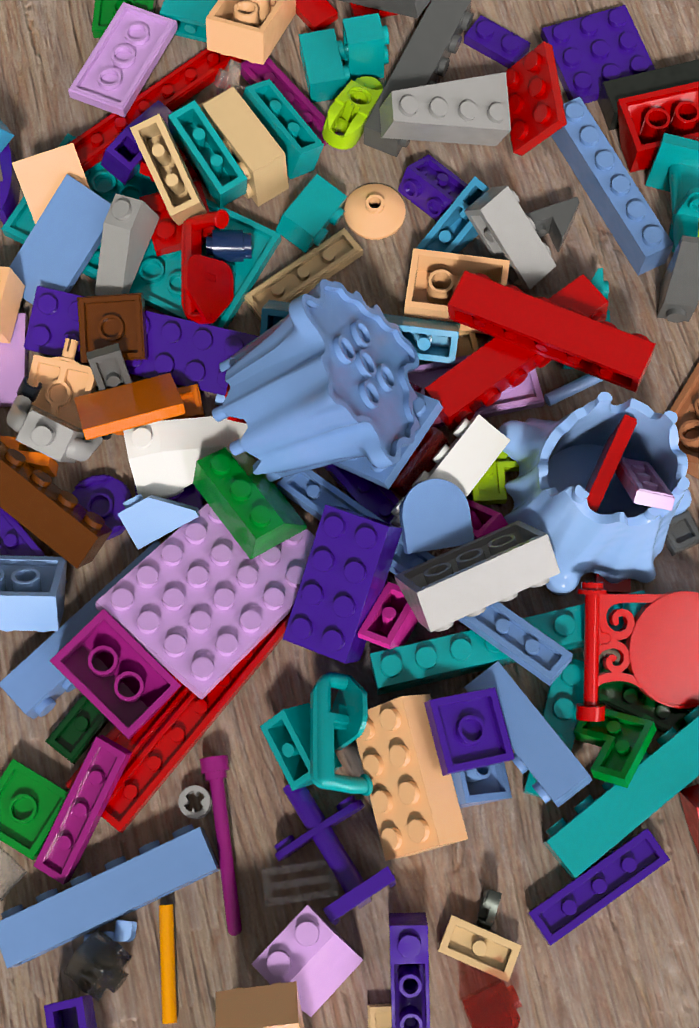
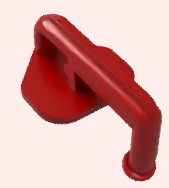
[181,209,234,324]

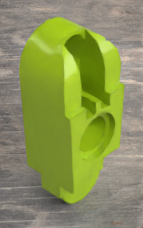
[322,76,383,150]

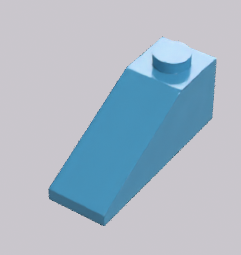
[416,176,490,254]

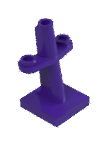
[274,784,396,926]

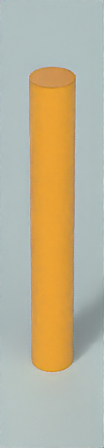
[159,904,177,1024]

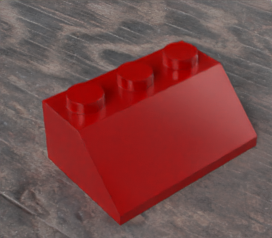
[617,81,699,173]

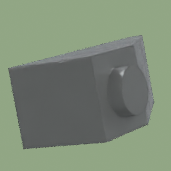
[657,235,699,323]

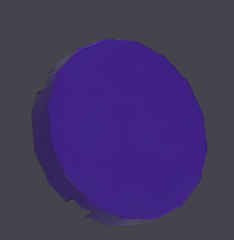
[72,474,133,540]

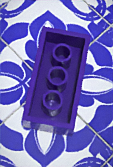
[283,504,402,664]

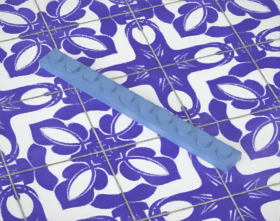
[277,470,573,686]

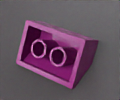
[50,609,181,740]

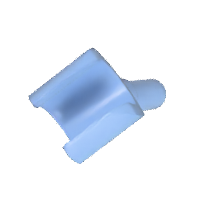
[84,919,137,944]

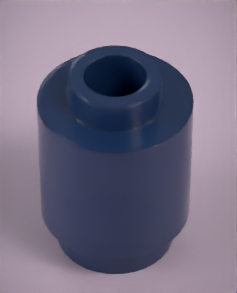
[206,230,252,262]

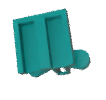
[645,133,699,253]

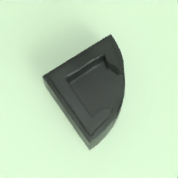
[476,889,502,930]

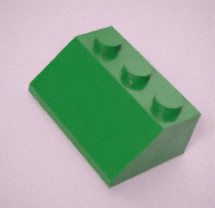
[193,447,307,560]

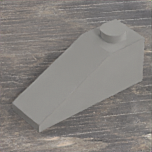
[95,194,160,296]

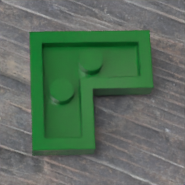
[573,709,657,788]

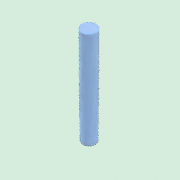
[544,374,604,406]

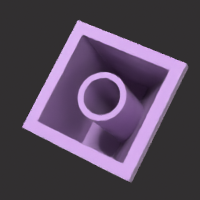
[252,905,363,1017]

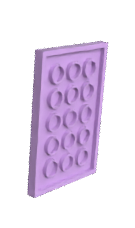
[96,503,315,700]

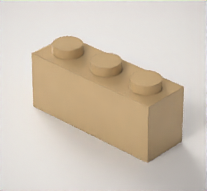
[130,114,207,226]

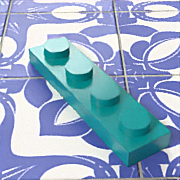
[523,658,584,801]

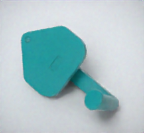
[310,672,373,796]

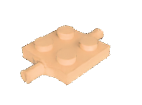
[27,338,97,430]

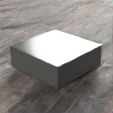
[665,510,699,556]

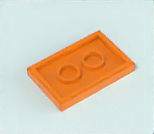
[74,373,186,440]

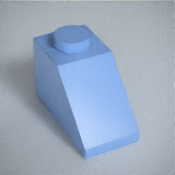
[118,493,200,550]

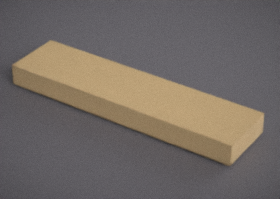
[244,228,363,322]

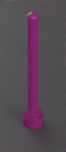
[200,755,242,936]

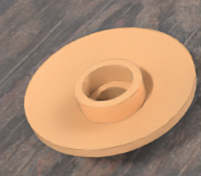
[344,184,406,240]

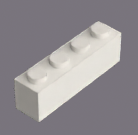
[389,415,510,527]

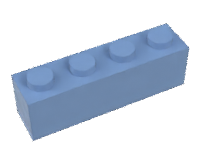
[464,661,593,807]

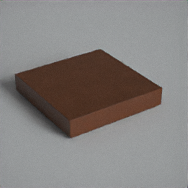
[77,293,148,364]

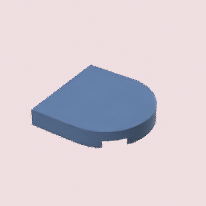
[399,479,474,554]

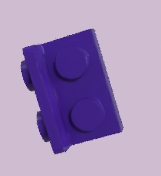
[398,154,468,222]

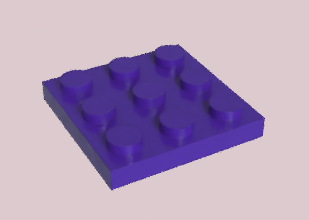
[541,5,655,104]

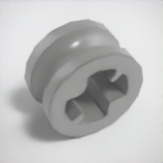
[178,785,212,819]

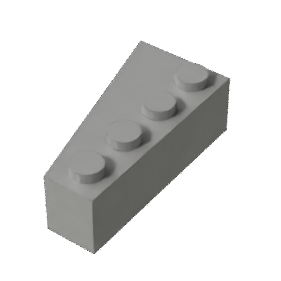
[379,72,511,146]

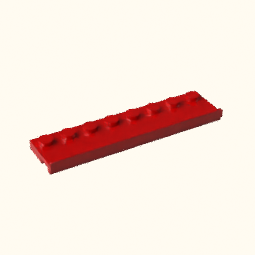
[65,612,291,833]

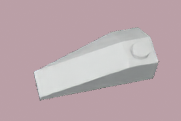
[123,416,248,499]

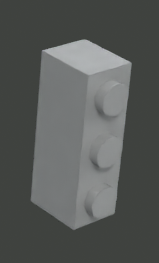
[464,186,557,290]

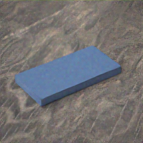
[9,174,111,305]

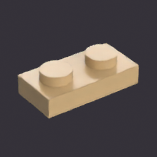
[437,915,522,982]

